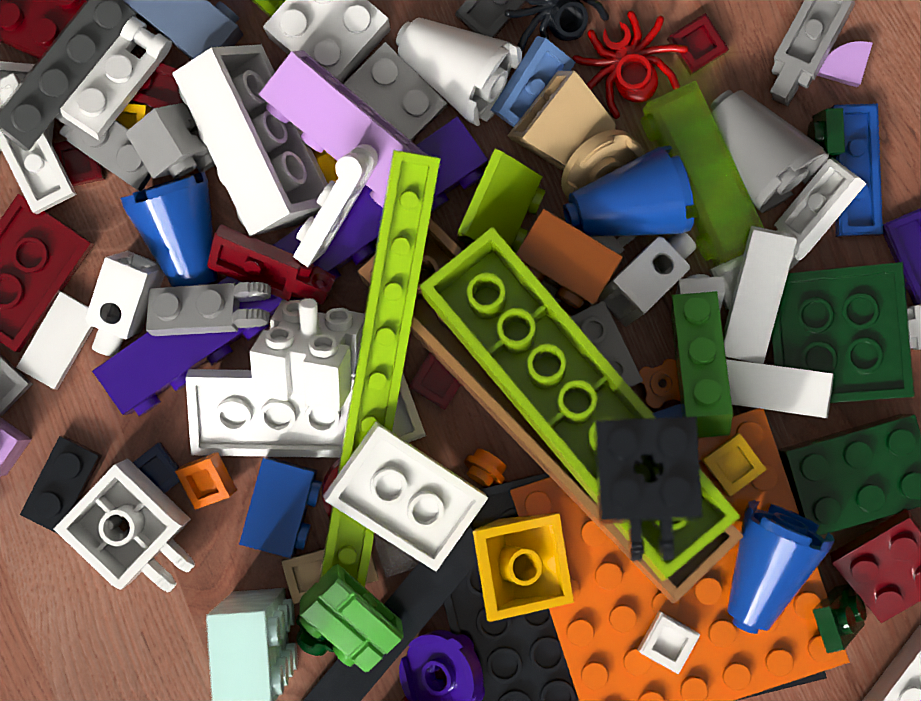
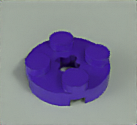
[399,630,485,701]

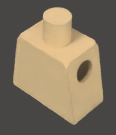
[507,71,616,171]

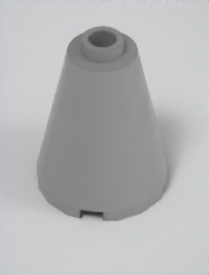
[709,90,829,213]

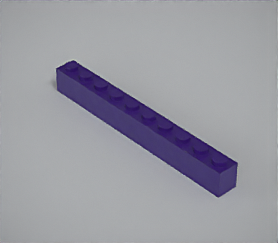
[92,116,488,417]

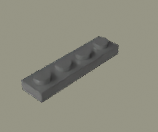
[0,0,137,151]

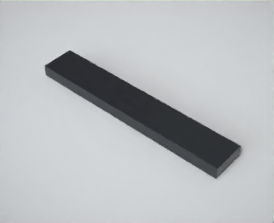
[303,525,478,701]

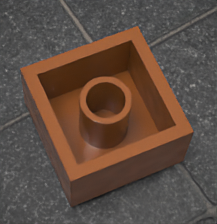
[516,209,623,310]

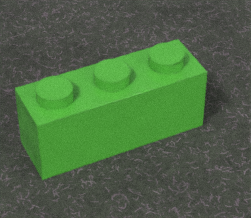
[671,291,733,438]

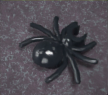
[504,0,609,51]

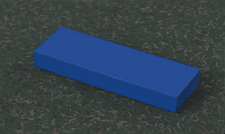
[831,103,883,237]

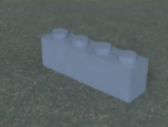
[123,0,243,60]

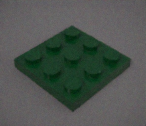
[772,262,915,403]

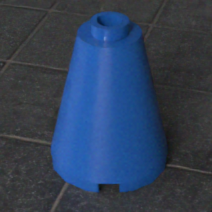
[563,145,694,237]
[120,171,218,287]
[727,500,835,634]

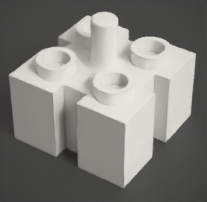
[250,298,365,411]

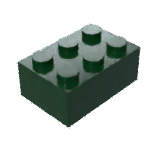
[778,414,921,536]

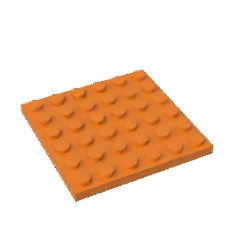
[510,408,850,701]

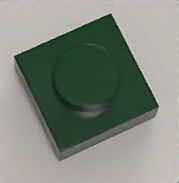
[807,108,845,159]

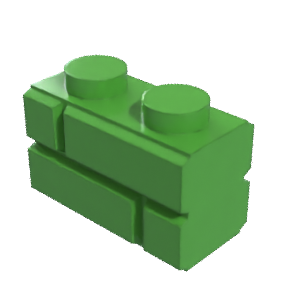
[300,564,404,672]

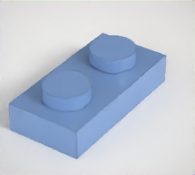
[491,36,576,128]

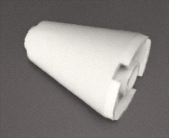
[396,17,522,126]

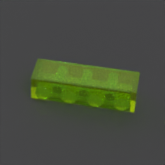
[640,80,764,267]

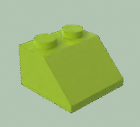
[458,149,546,254]

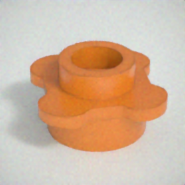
[639,359,680,408]

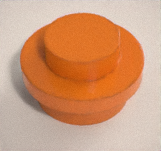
[464,448,507,487]

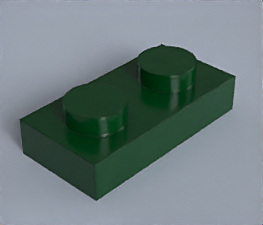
[812,583,867,654]

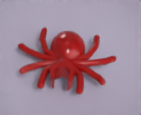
[572,11,689,119]

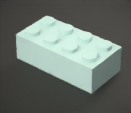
[206,588,298,701]

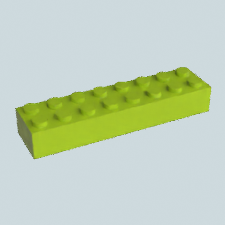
[420,227,741,581]

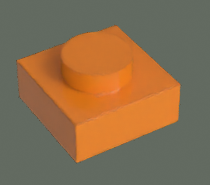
[175,452,237,510]

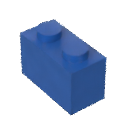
[239,457,323,559]

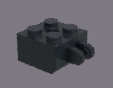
[594,417,702,561]

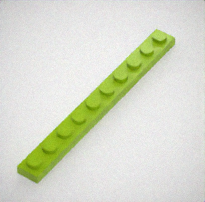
[319,149,440,587]

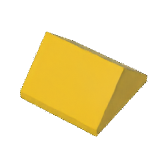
[473,513,574,622]

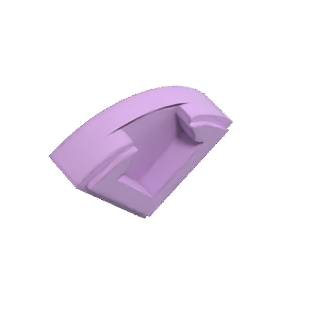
[817,41,873,87]

